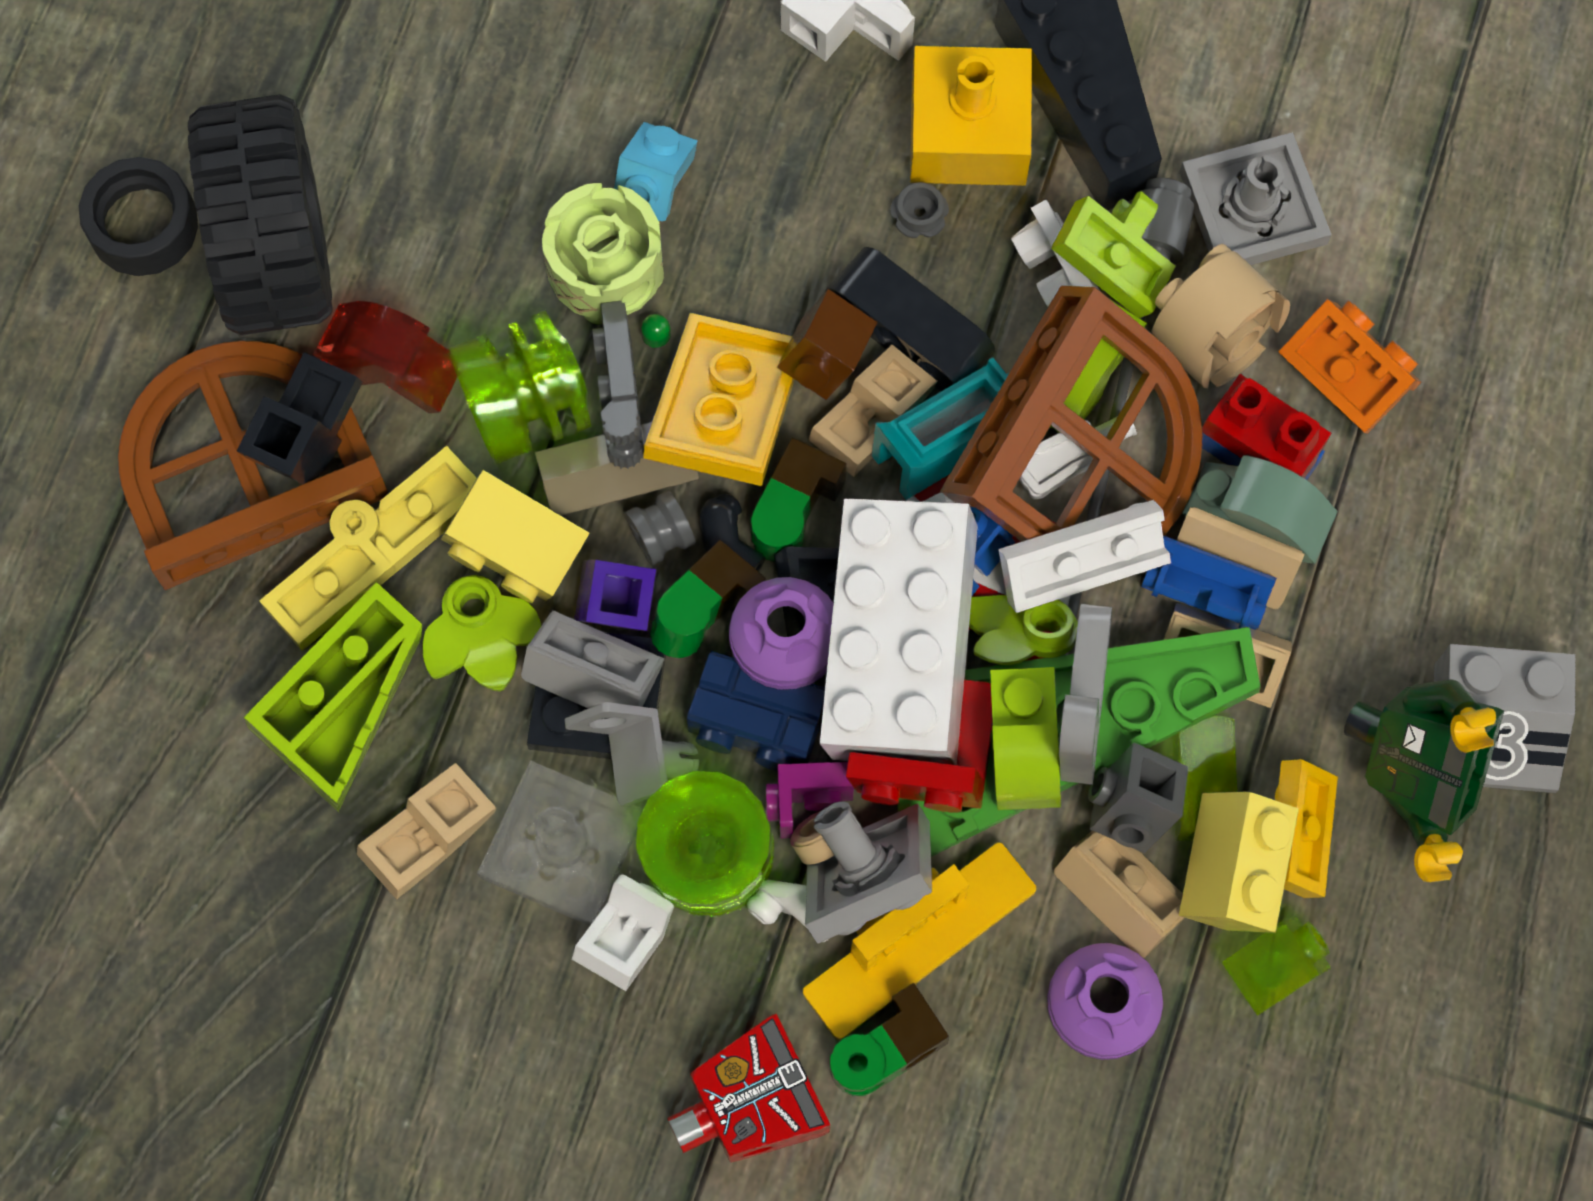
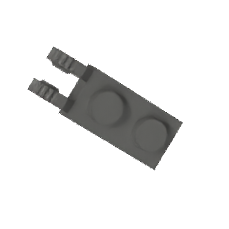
[592,301,644,469]

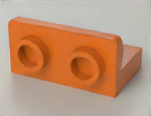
[1278,299,1422,434]

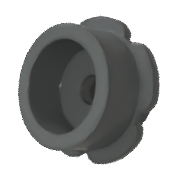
[891,182,949,238]

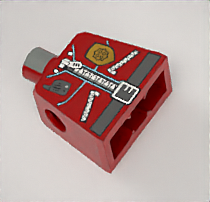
[667,1013,831,1163]

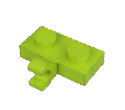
[1051,191,1176,318]

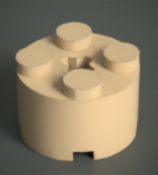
[1151,244,1290,389]

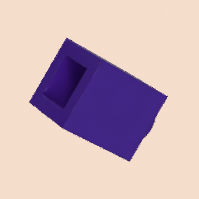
[574,560,656,631]

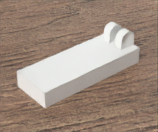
[998,500,1171,613]

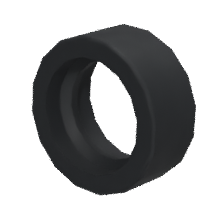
[78,157,198,276]

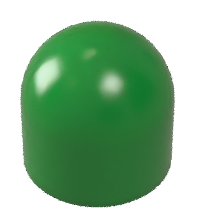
[641,314,671,348]

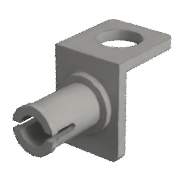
[564,702,699,806]

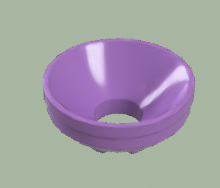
[729,577,834,690]
[1047,943,1163,1060]

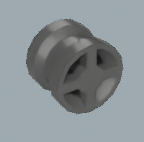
[625,490,696,566]

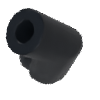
[700,494,766,572]

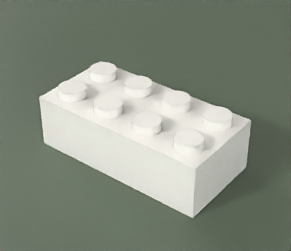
[820,499,978,765]

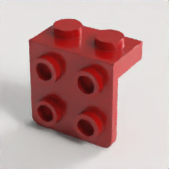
[846,680,993,813]

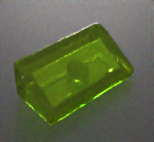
[1172,715,1237,841]

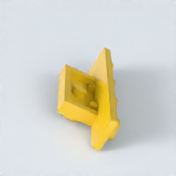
[803,843,1036,1040]

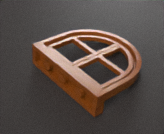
[940,286,1202,542]
[118,341,388,590]

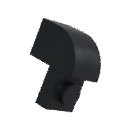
[237,352,363,484]

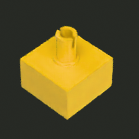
[910,46,1032,186]

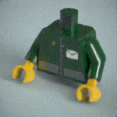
[1344,679,1504,882]

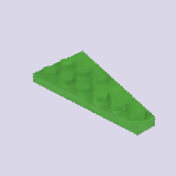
[898,627,1261,857]

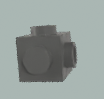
[1088,742,1188,853]

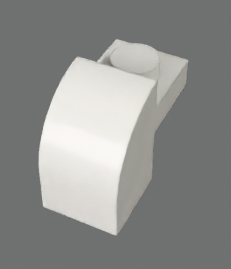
[781,0,915,62]

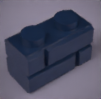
[687,651,825,772]

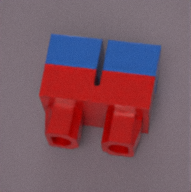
[1202,374,1332,480]

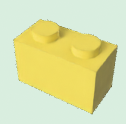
[441,470,589,603]
[1179,792,1299,933]

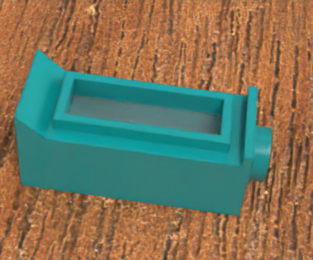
[871,358,1009,500]

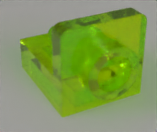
[1222,916,1331,1016]

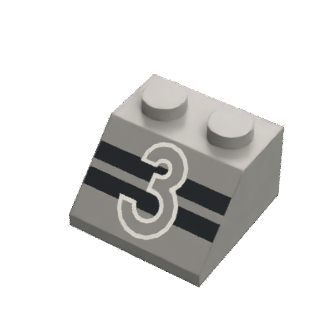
[1434,644,1575,793]

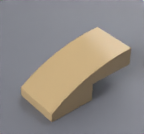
[809,345,937,477]
[357,763,496,900]

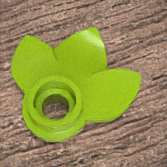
[423,575,542,692]
[969,595,1078,665]

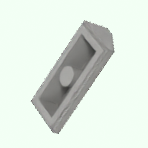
[521,610,664,718]

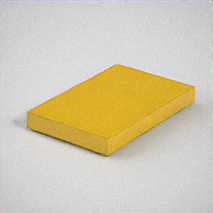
[644,313,795,486]

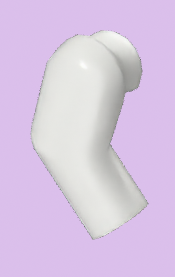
[747,880,830,942]

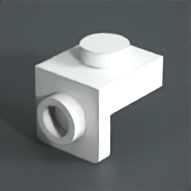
[572,874,674,991]

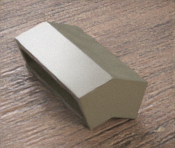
[535,422,699,516]

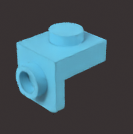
[614,122,698,221]

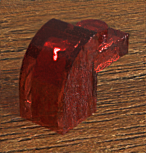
[313,301,466,414]

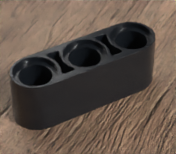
[825,247,996,392]

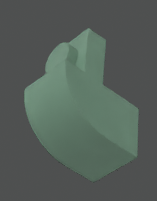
[1182,455,1338,564]

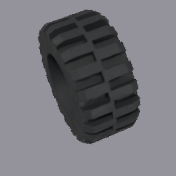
[187,94,333,335]

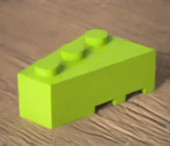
[244,582,422,812]

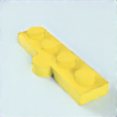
[259,446,477,651]

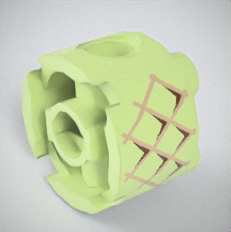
[542,183,664,325]

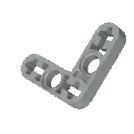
[1059,604,1112,785]

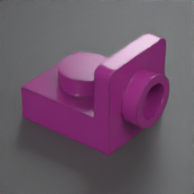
[766,762,854,839]

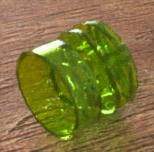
[448,310,592,465]
[636,771,775,917]

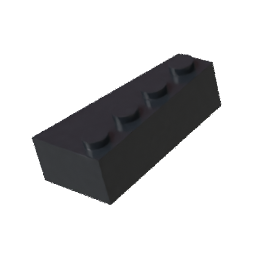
[995,0,1162,211]

